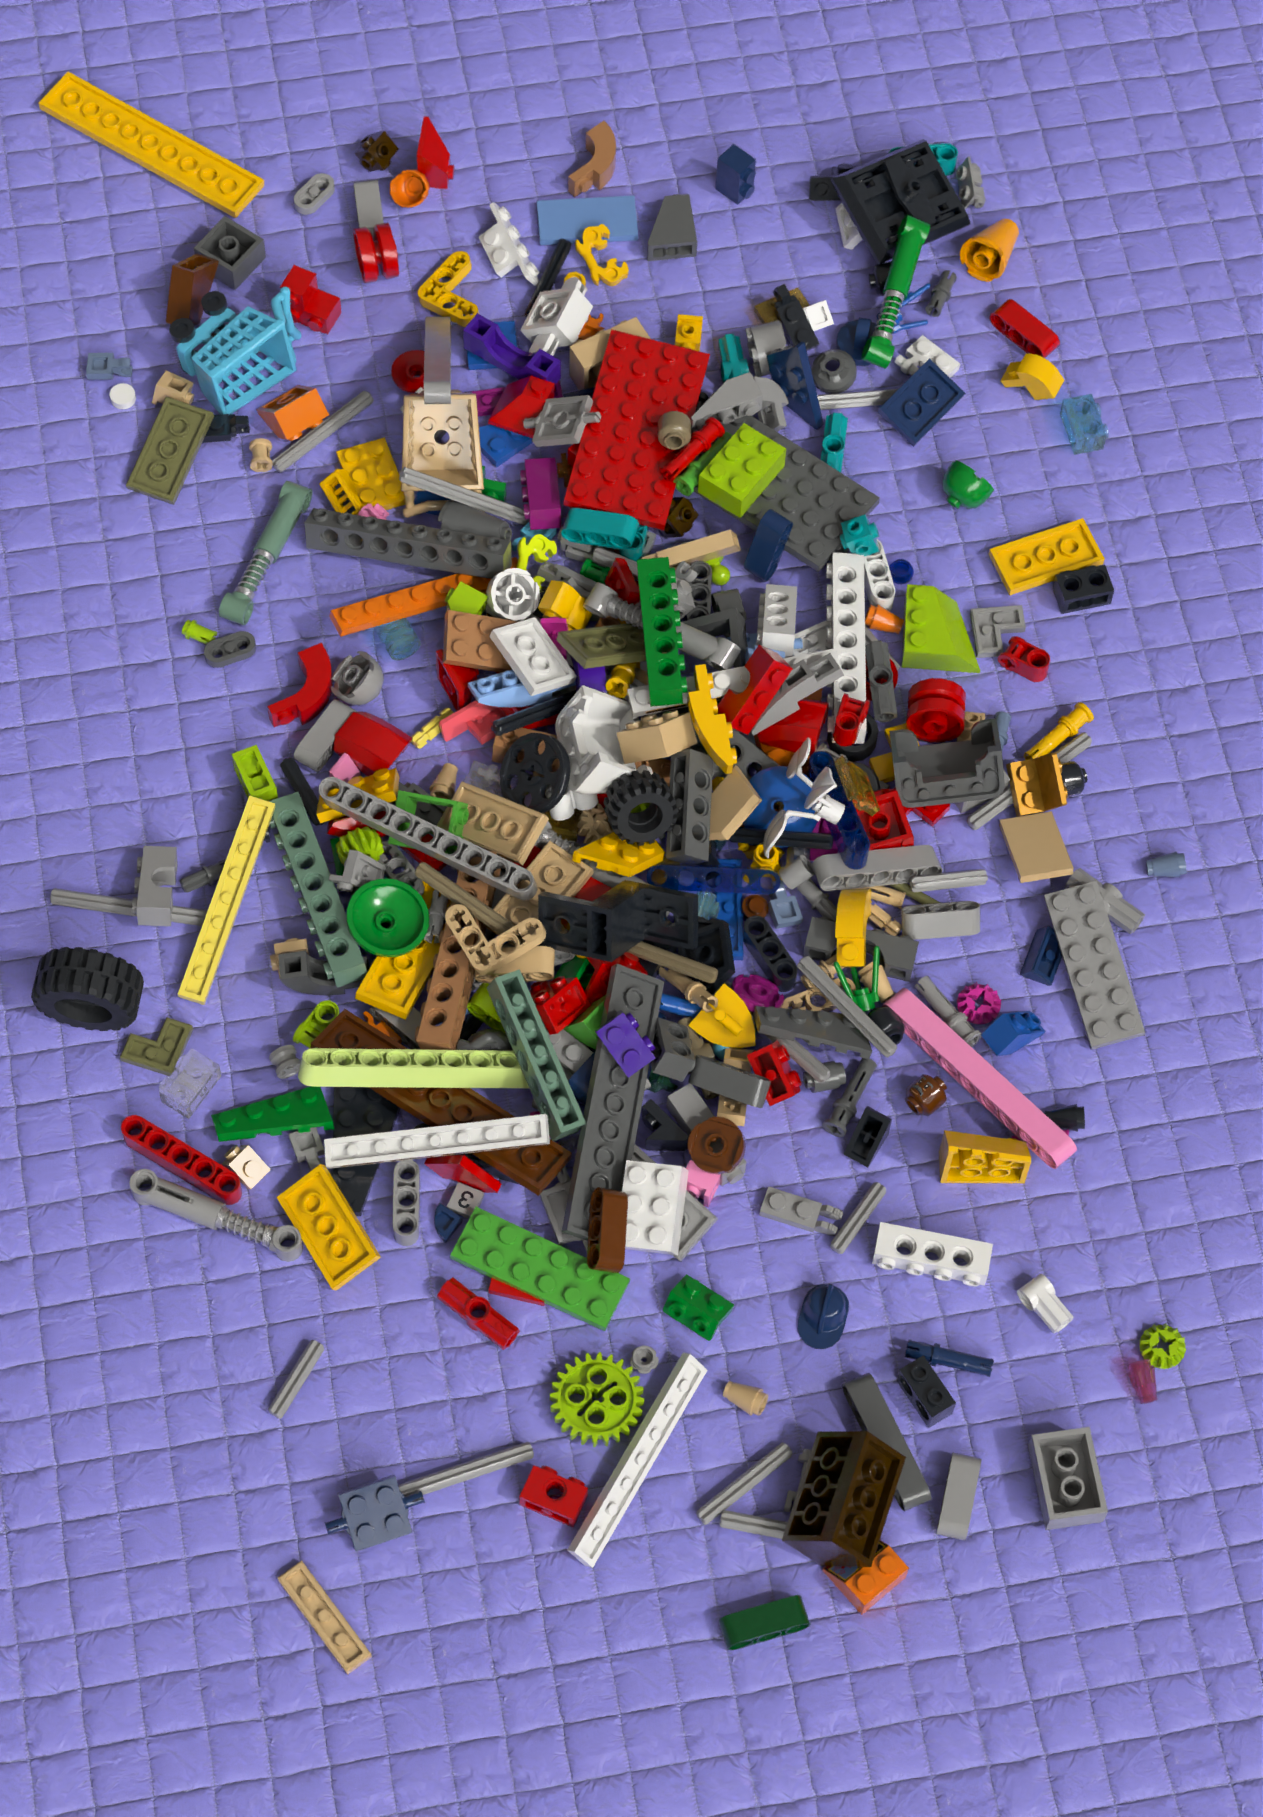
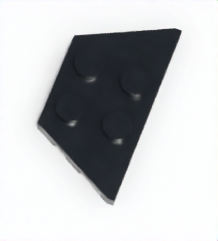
[673,915,735,1000]

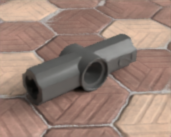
[865,640,898,722]

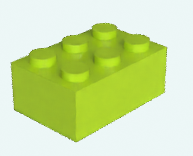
[698,423,786,518]

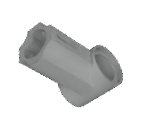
[779,847,815,889]

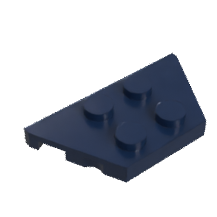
[767,342,824,430]

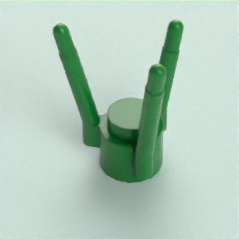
[833,946,879,1011]

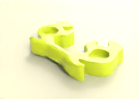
[516,534,557,590]

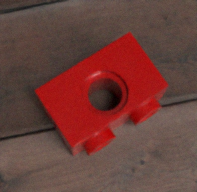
[519,1465,588,1528]

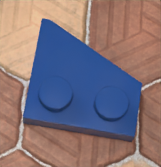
[479,425,533,468]

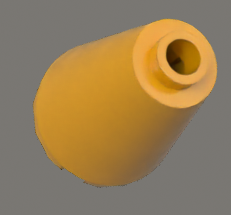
[960,218,1019,282]

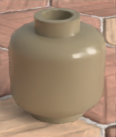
[658,411,691,450]

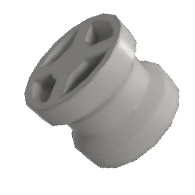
[269,1045,301,1079]

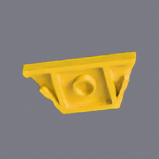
[572,832,665,877]

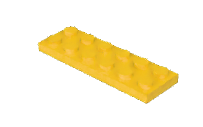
[355,881,451,1020]

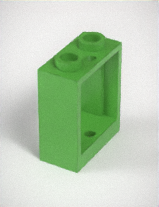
[388,790,469,854]

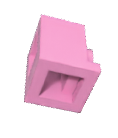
[686,1160,721,1207]

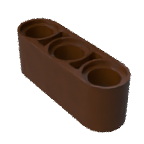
[587,1187,628,1273]

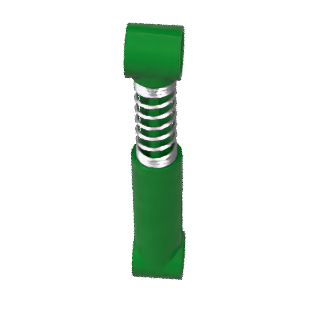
[861,215,930,369]

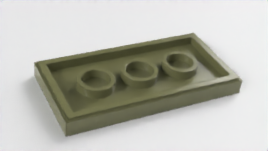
[126,396,214,505]
[556,624,667,669]

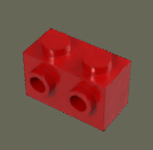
[747,1040,801,1106]

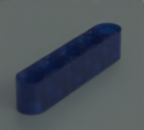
[807,751,870,870]
[646,863,781,894]

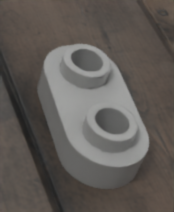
[294,173,335,215]

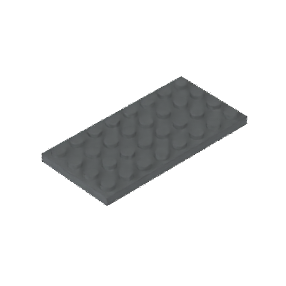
[679,392,880,572]

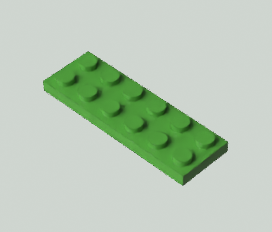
[450,1207,630,1331]

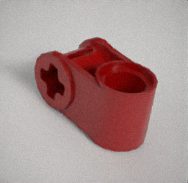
[997,636,1050,682]
[833,693,870,746]

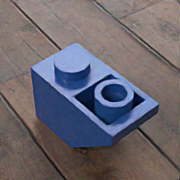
[981,1011,1045,1056]

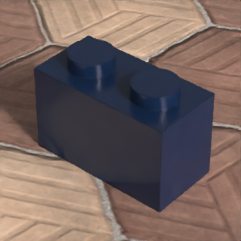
[716,144,756,205]

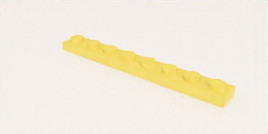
[178,796,275,1005]

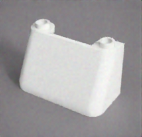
[555,685,653,794]

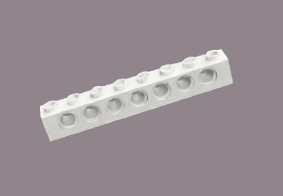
[826,553,866,744]

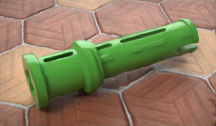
[673,432,733,496]

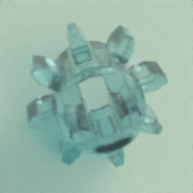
[696,890,721,920]

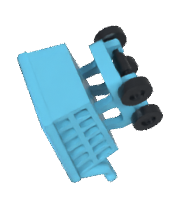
[169,287,302,415]

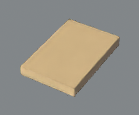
[999,811,1074,883]

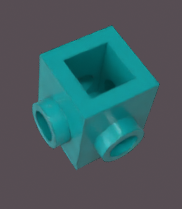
[840,514,880,557]

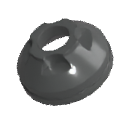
[811,349,857,394]

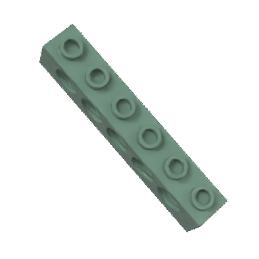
[487,969,586,1141]

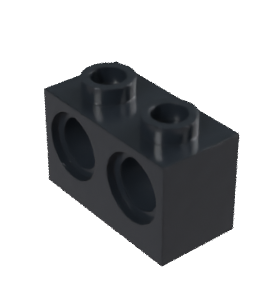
[1052,565,1115,614]
[896,1355,956,1428]

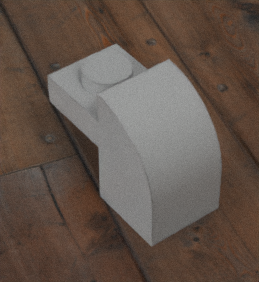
[753,376,789,432]

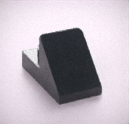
[642,1099,689,1151]

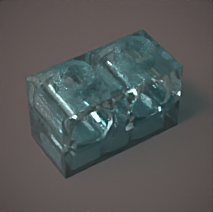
[1060,394,1109,455]

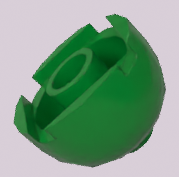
[942,460,994,509]

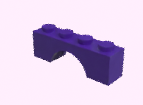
[463,313,561,385]

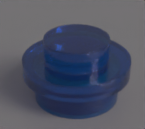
[889,559,914,584]

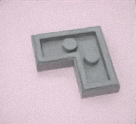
[970,605,1026,658]

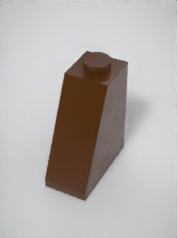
[166,254,219,326]

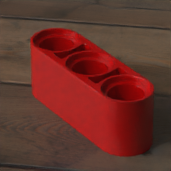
[990,299,1060,358]

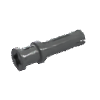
[822,1058,877,1137]

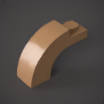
[568,121,616,197]

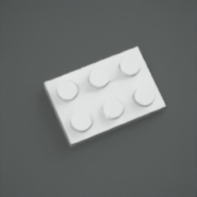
[489,617,577,696]

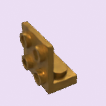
[1006,752,1068,817]

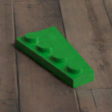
[211,1086,334,1142]

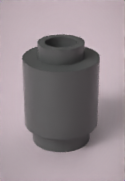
[803,1061,846,1093]

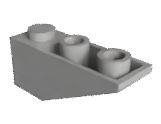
[691,372,763,434]

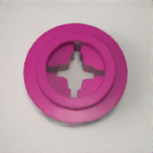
[957,982,1001,1024]

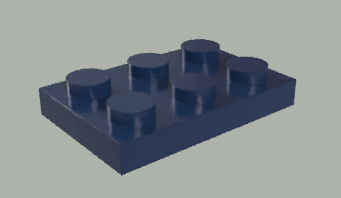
[877,358,966,447]

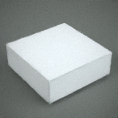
[803,300,834,331]

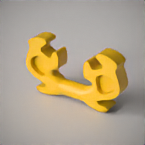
[575,224,628,286]

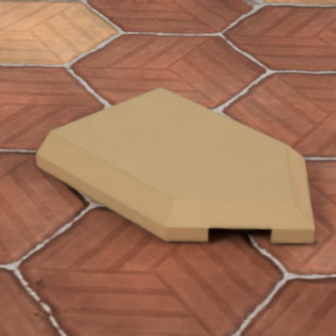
[709,765,762,841]

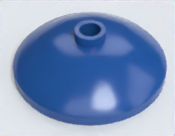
[743,766,818,847]

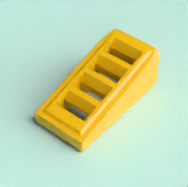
[319,469,363,515]

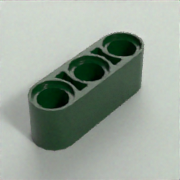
[719,1595,811,1650]

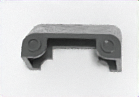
[890,718,1005,808]

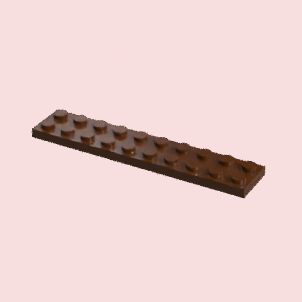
[310,1009,572,1196]

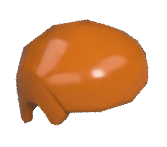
[390,169,430,208]

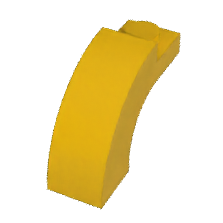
[835,889,871,967]

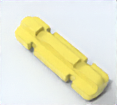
[411,708,454,749]

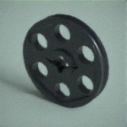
[500,733,570,814]

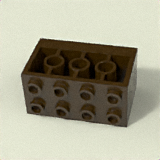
[782,1431,906,1567]

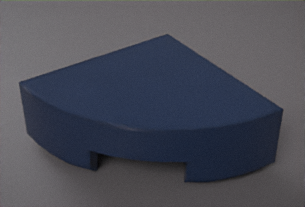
[434,1203,463,1243]

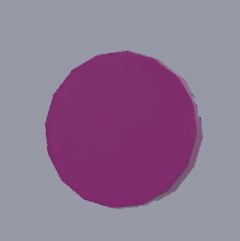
[730,974,784,1012]

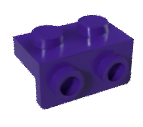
[595,1010,656,1078]

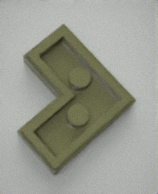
[120,1017,193,1077]

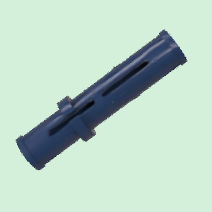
[905,1339,994,1377]

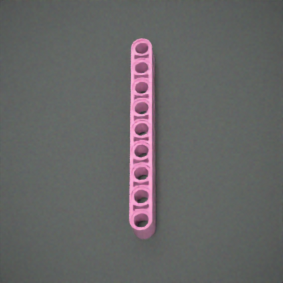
[882,988,1077,1169]

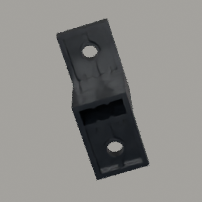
[538,880,698,962]

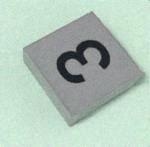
[447,1182,484,1219]

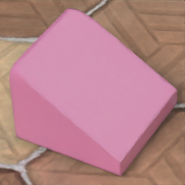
[329,753,361,782]

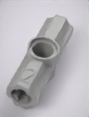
[1065,868,1145,934]

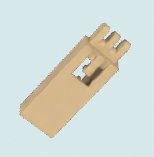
[642,529,741,570]

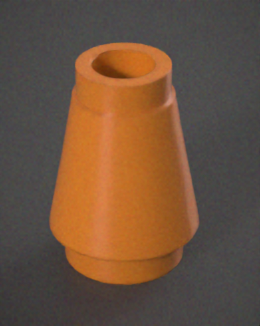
[865,604,904,634]

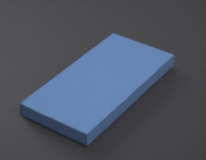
[537,195,638,246]

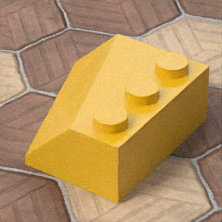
[939,1130,1031,1184]

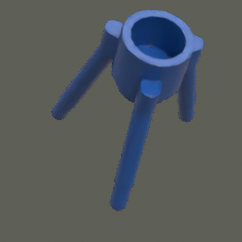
[876,283,931,334]

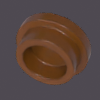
[741,895,769,919]

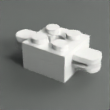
[520,277,593,356]

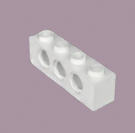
[756,584,797,658]
[872,1222,993,1286]

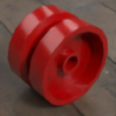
[353,222,399,283]
[906,678,966,742]

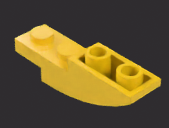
[687,664,737,774]

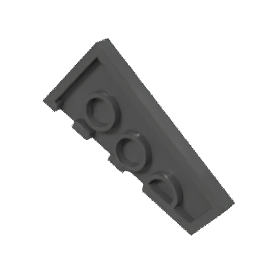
[753,1006,872,1059]

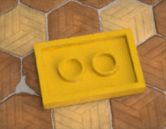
[336,437,406,510]
[316,768,400,823]

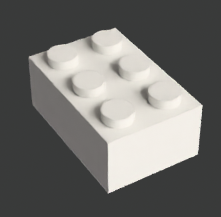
[622,1160,689,1255]

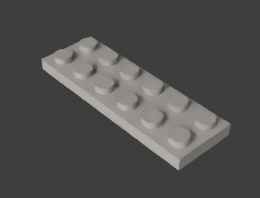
[1044,881,1145,1050]

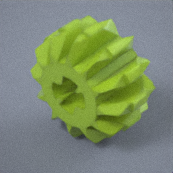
[336,826,384,865]

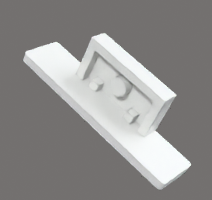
[478,202,539,287]

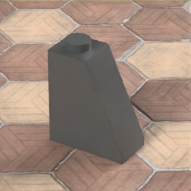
[647,194,697,261]

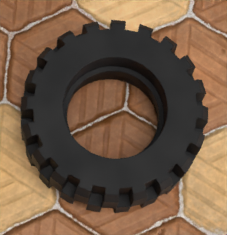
[31,947,144,1031]

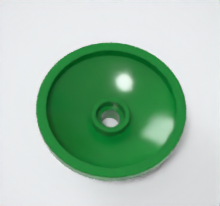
[346,879,429,957]

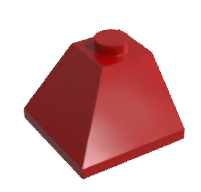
[417,116,455,189]
[488,376,555,439]
[436,649,479,711]

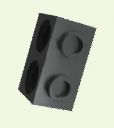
[651,1017,696,1082]

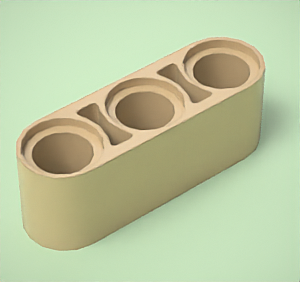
[475,946,555,983]

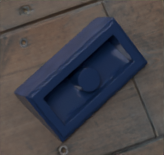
[1020,926,1062,986]

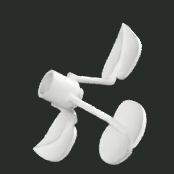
[763,737,845,858]

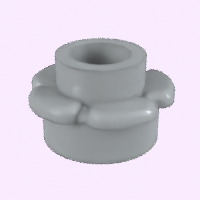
[630,1346,659,1374]

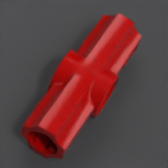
[437,1277,520,1350]

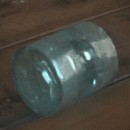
[374,618,421,661]

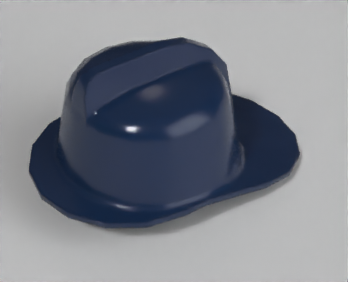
[798,1284,849,1349]

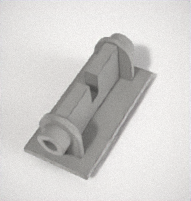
[956,157,986,210]

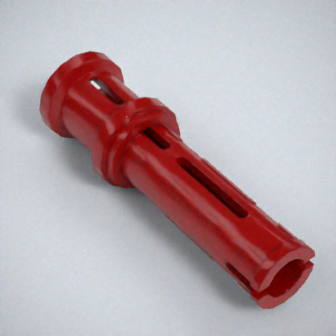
[661,417,725,481]

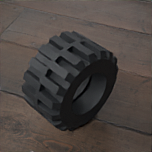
[604,770,678,846]

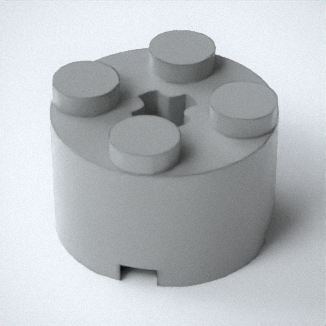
[745,321,786,377]

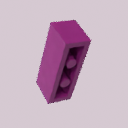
[520,457,561,530]

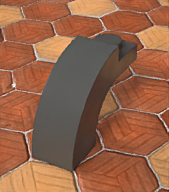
[278,950,369,995]

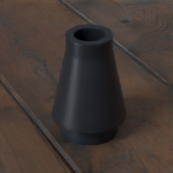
[1045,1104,1085,1132]

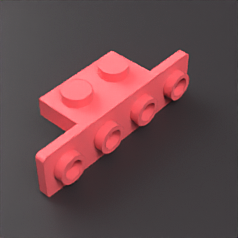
[439,700,507,745]

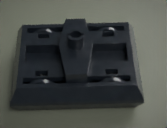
[831,139,971,265]

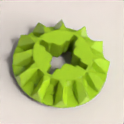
[1139,1323,1186,1369]

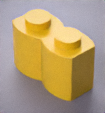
[538,580,592,631]

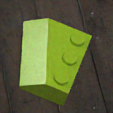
[901,584,980,673]

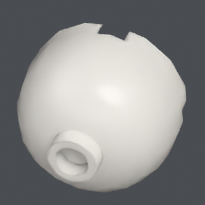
[486,568,540,621]

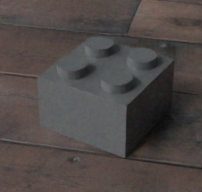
[194,216,266,290]

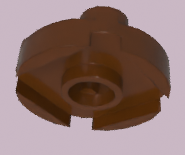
[688,1117,746,1175]

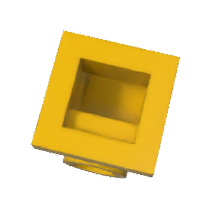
[675,314,703,351]

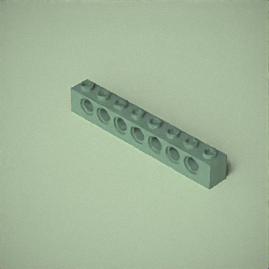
[269,792,367,988]

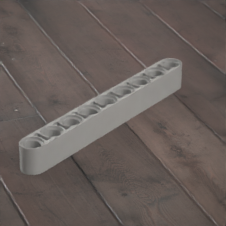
[424,317,451,404]
[319,777,538,900]

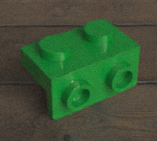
[663,1274,734,1341]

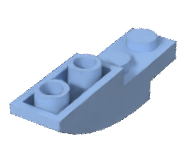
[468,670,576,707]

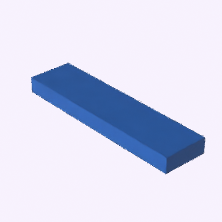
[715,859,744,960]

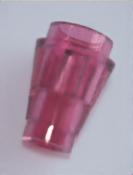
[1126,1359,1158,1404]

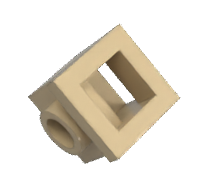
[152,370,194,405]

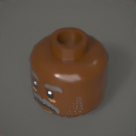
[905,1074,947,1116]

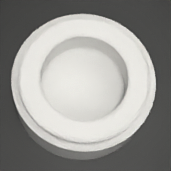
[110,383,136,409]

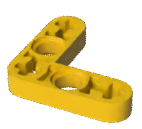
[418,251,479,327]

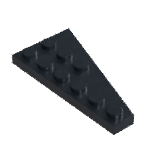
[333,1087,400,1216]

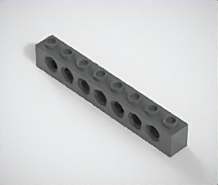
[304,508,512,579]

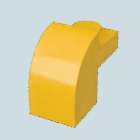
[1000,354,1064,400]

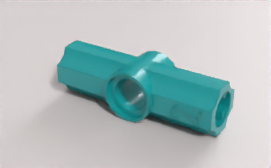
[718,334,749,384]
[821,412,848,472]

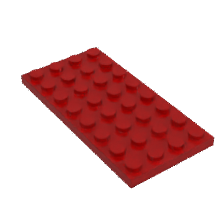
[563,329,710,530]

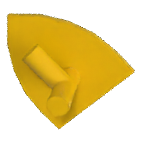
[688,983,756,1048]

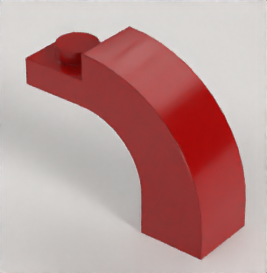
[267,642,333,727]

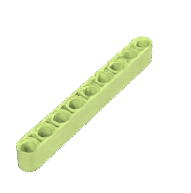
[298,1048,529,1088]

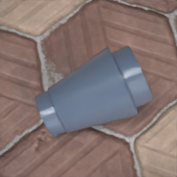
[1146,851,1187,878]

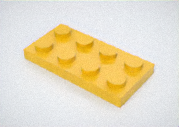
[988,518,1105,596]
[277,1164,381,1291]

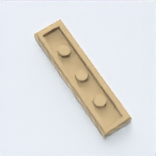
[277,1560,372,1675]

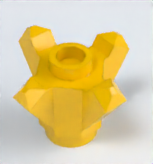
[743,844,785,885]

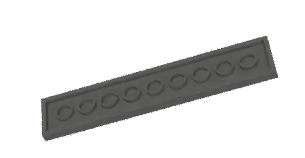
[561,964,664,1241]

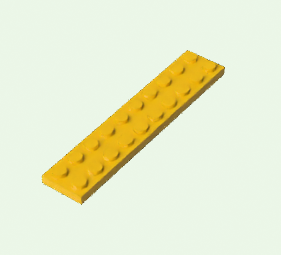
[39,72,265,218]

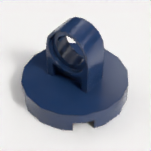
[836,317,878,366]

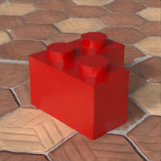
[280,265,342,335]

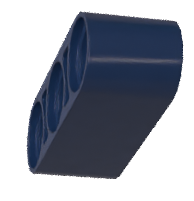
[743,509,793,582]

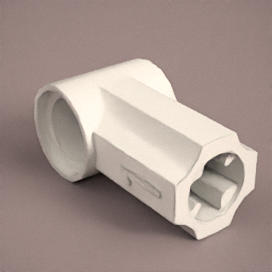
[1017,1274,1074,1334]

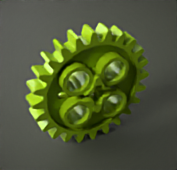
[550,1352,644,1447]

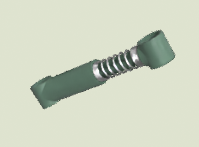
[219,481,313,625]

